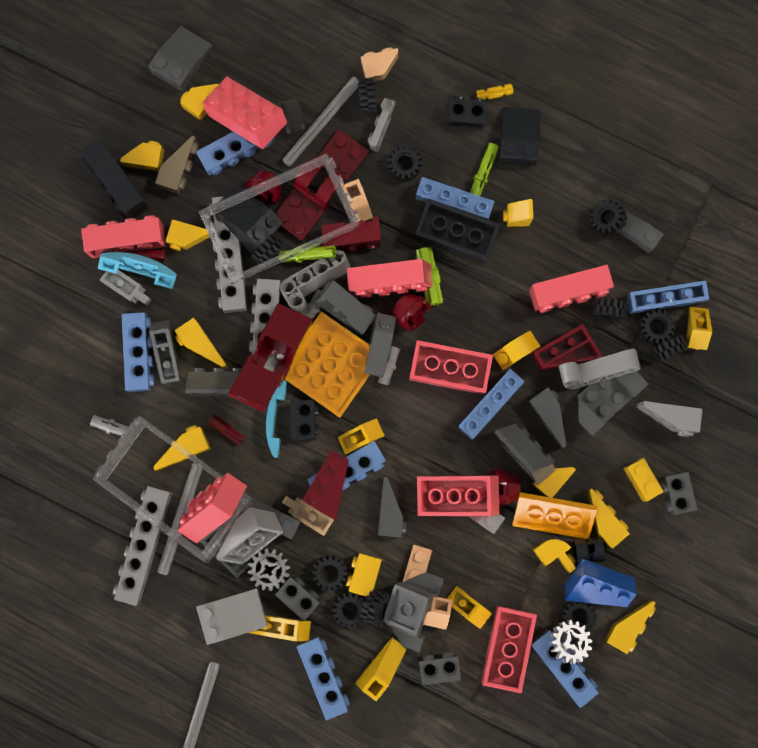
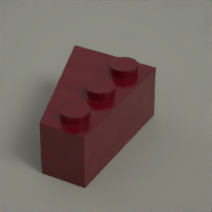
[321,217,381,252]
[531,324,602,371]
[302,450,349,521]

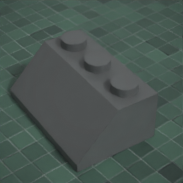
[185,368,242,396]
[495,424,556,485]

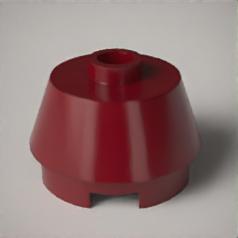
[245,171,282,208]
[393,293,431,332]
[488,468,520,507]

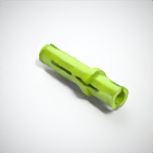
[470,143,500,196]
[279,245,336,263]

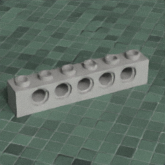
[209,197,247,313]
[249,279,281,372]
[113,486,172,606]

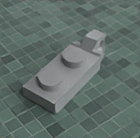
[368,98,396,152]
[100,270,151,306]

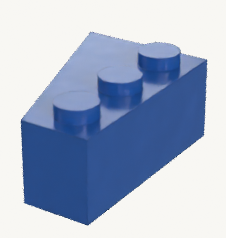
[565,559,637,607]

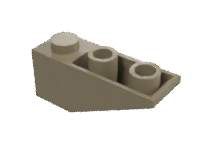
[155,136,199,194]

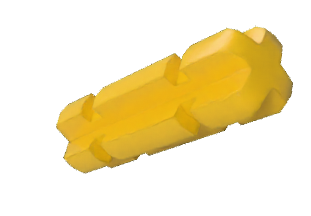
[476,83,513,101]

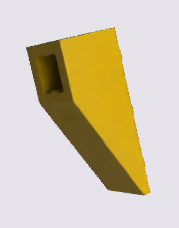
[587,489,629,549]
[604,600,656,654]
[356,637,407,701]

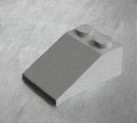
[637,401,702,437]
[216,507,283,565]
[196,588,268,645]

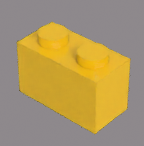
[623,458,664,502]
[346,553,382,596]

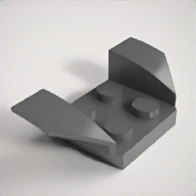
[577,371,649,436]
[383,572,444,653]

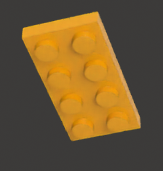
[512,492,597,540]

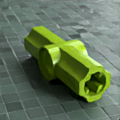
[416,247,443,307]

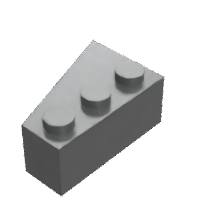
[314,280,376,335]

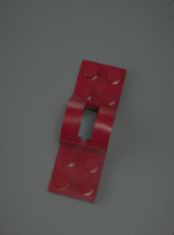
[275,129,369,242]
[228,303,313,412]

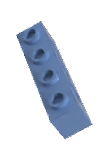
[196,132,275,176]
[416,177,495,220]
[626,281,709,314]
[122,313,154,392]
[458,369,525,440]
[307,441,386,490]
[531,629,599,708]
[296,636,350,720]

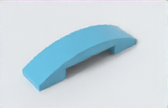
[98,252,177,289]
[266,381,287,458]

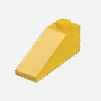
[174,318,228,369]
[153,425,211,471]
[248,615,311,641]

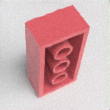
[202,77,287,149]
[81,215,167,258]
[347,259,433,298]
[529,265,614,314]
[409,340,493,395]
[177,473,247,543]
[417,475,499,516]
[481,605,537,693]

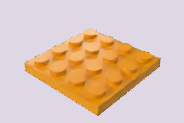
[285,312,370,418]

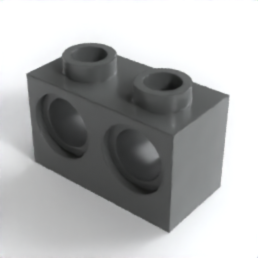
[661,472,697,515]
[275,576,320,621]
[419,652,461,685]

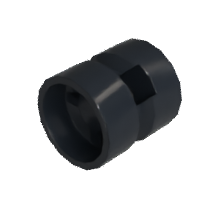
[573,537,605,565]

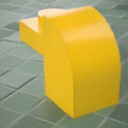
[493,331,541,370]
[532,539,576,573]

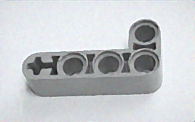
[279,250,350,315]
[559,349,641,389]

